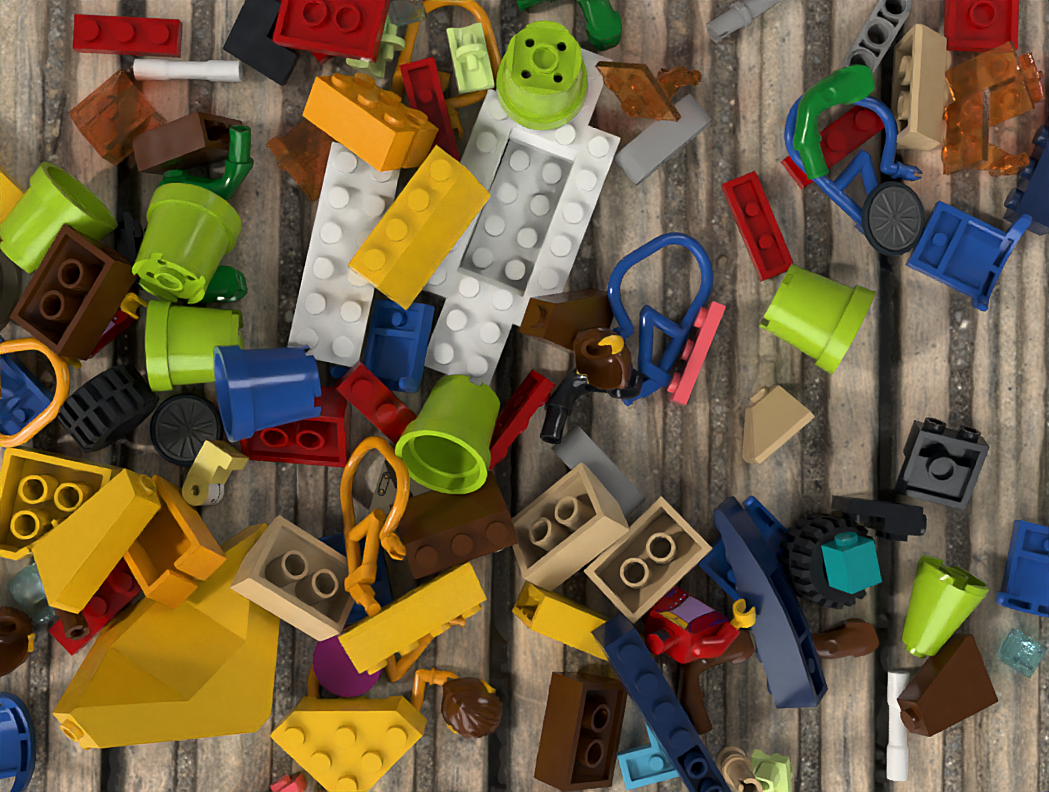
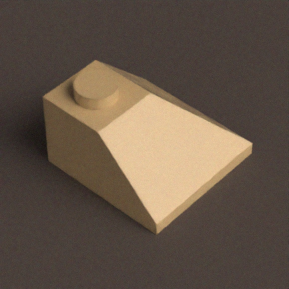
[742,385,815,465]

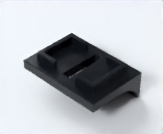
[114,212,144,291]

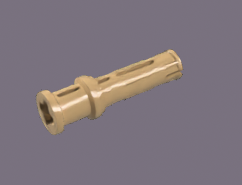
[716,745,763,792]

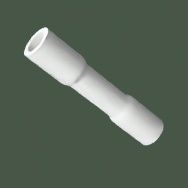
[133,59,243,82]
[886,670,910,781]

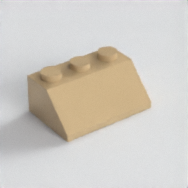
[890,24,951,151]
[511,462,630,592]
[584,496,713,625]
[230,515,355,641]

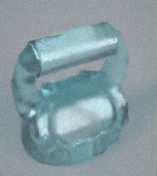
[7,562,57,624]

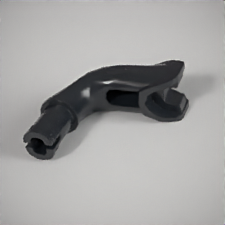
[540,363,643,444]

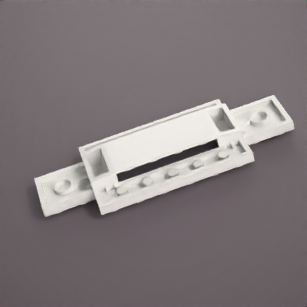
[422,48,621,386]

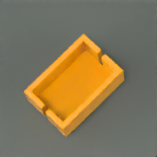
[302,72,439,172]
[123,474,227,609]

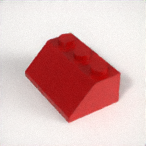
[240,386,352,468]

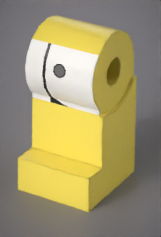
[182,440,249,506]

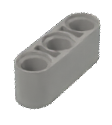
[838,0,913,74]
[614,94,713,186]
[551,425,646,519]

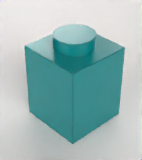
[821,532,882,594]

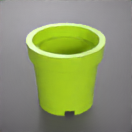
[496,20,588,130]
[0,161,118,274]
[132,183,242,304]
[759,263,876,375]
[145,299,244,392]
[395,374,500,494]

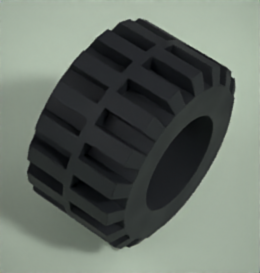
[56,363,159,453]
[778,513,879,609]

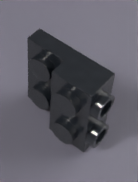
[894,417,990,510]
[831,495,927,542]

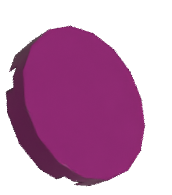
[313,624,384,697]

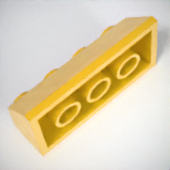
[348,145,491,310]
[338,561,487,675]

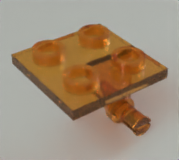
[945,41,1047,137]
[595,61,702,122]
[941,88,1030,177]
[266,119,339,203]

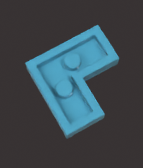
[616,723,679,790]

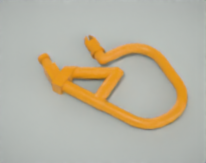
[390,0,501,142]
[0,337,70,448]
[340,436,410,616]
[307,615,466,712]

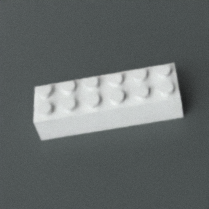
[287,141,401,367]

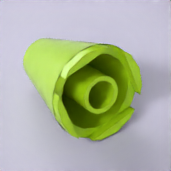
[901,555,989,658]

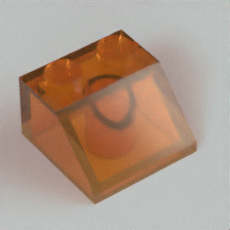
[68,68,168,166]

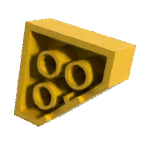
[0,446,124,560]
[269,696,428,792]

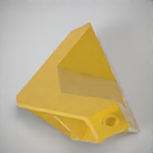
[52,523,280,751]

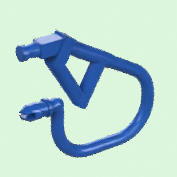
[784,94,923,235]
[608,232,714,406]

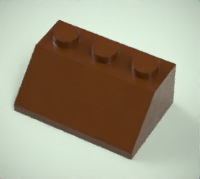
[9,224,138,361]
[389,470,519,579]
[534,672,628,792]

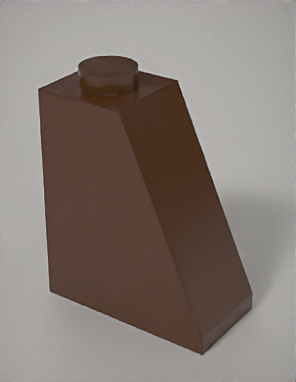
[131,111,242,175]
[519,288,621,355]
[897,633,999,737]

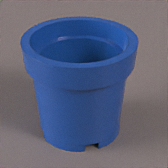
[213,345,321,443]

